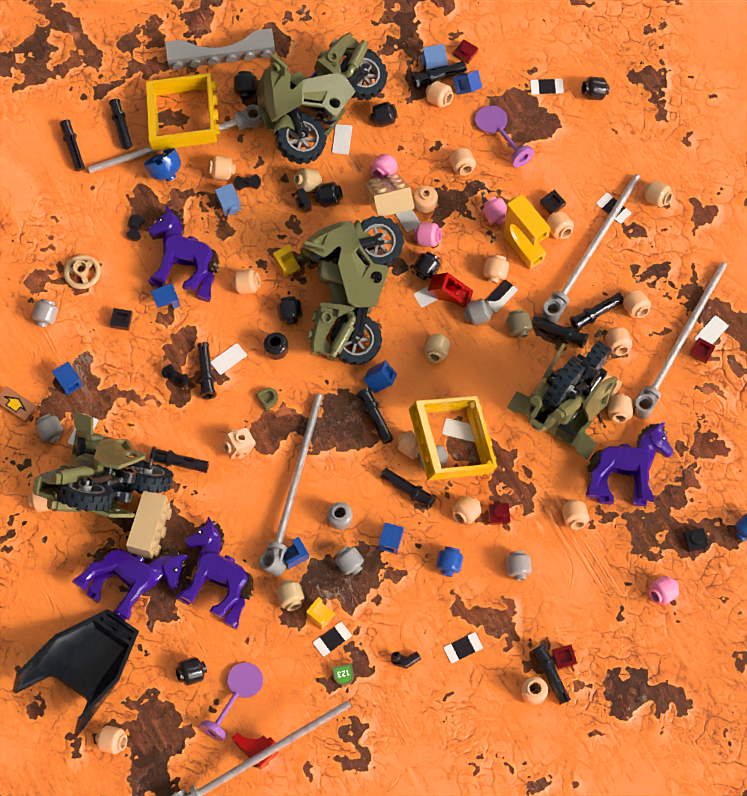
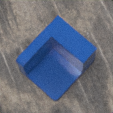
[453,70,482,95]
[151,283,180,309]
[364,360,397,393]
[52,362,83,395]
[379,523,404,555]
[283,537,309,569]

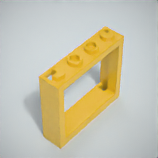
[146,73,220,151]
[408,396,497,481]

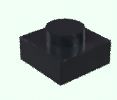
[295,188,312,213]
[540,189,566,215]
[110,308,133,331]
[684,528,709,552]

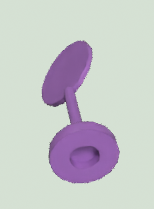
[475,106,534,168]
[199,663,263,741]

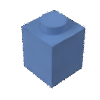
[420,44,448,71]
[215,183,242,216]

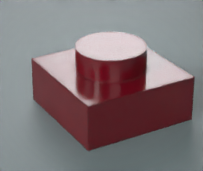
[453,39,478,64]
[689,337,716,364]
[489,503,511,525]
[552,644,578,670]

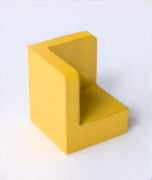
[273,245,300,278]
[306,597,335,630]

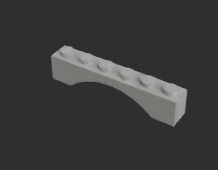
[165,28,275,70]

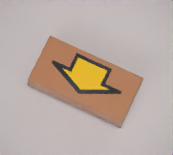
[0,386,37,423]

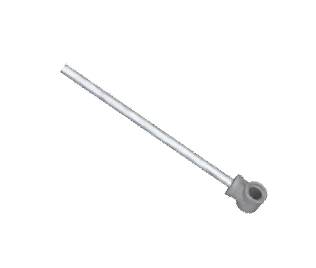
[88,104,263,174]
[542,174,641,323]
[633,262,727,419]
[259,394,323,577]
[172,700,352,796]

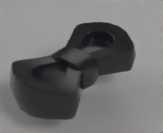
[233,174,261,191]
[126,214,145,241]
[162,364,188,388]

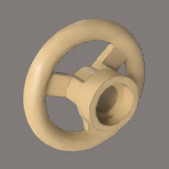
[64,255,101,289]

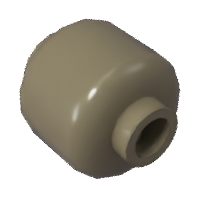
[506,309,533,339]

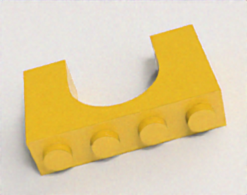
[503,194,550,269]

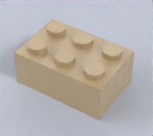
[365,174,415,217]
[126,491,172,561]

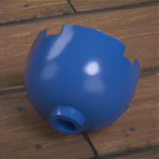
[143,147,181,182]

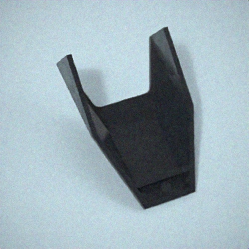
[13,609,139,737]

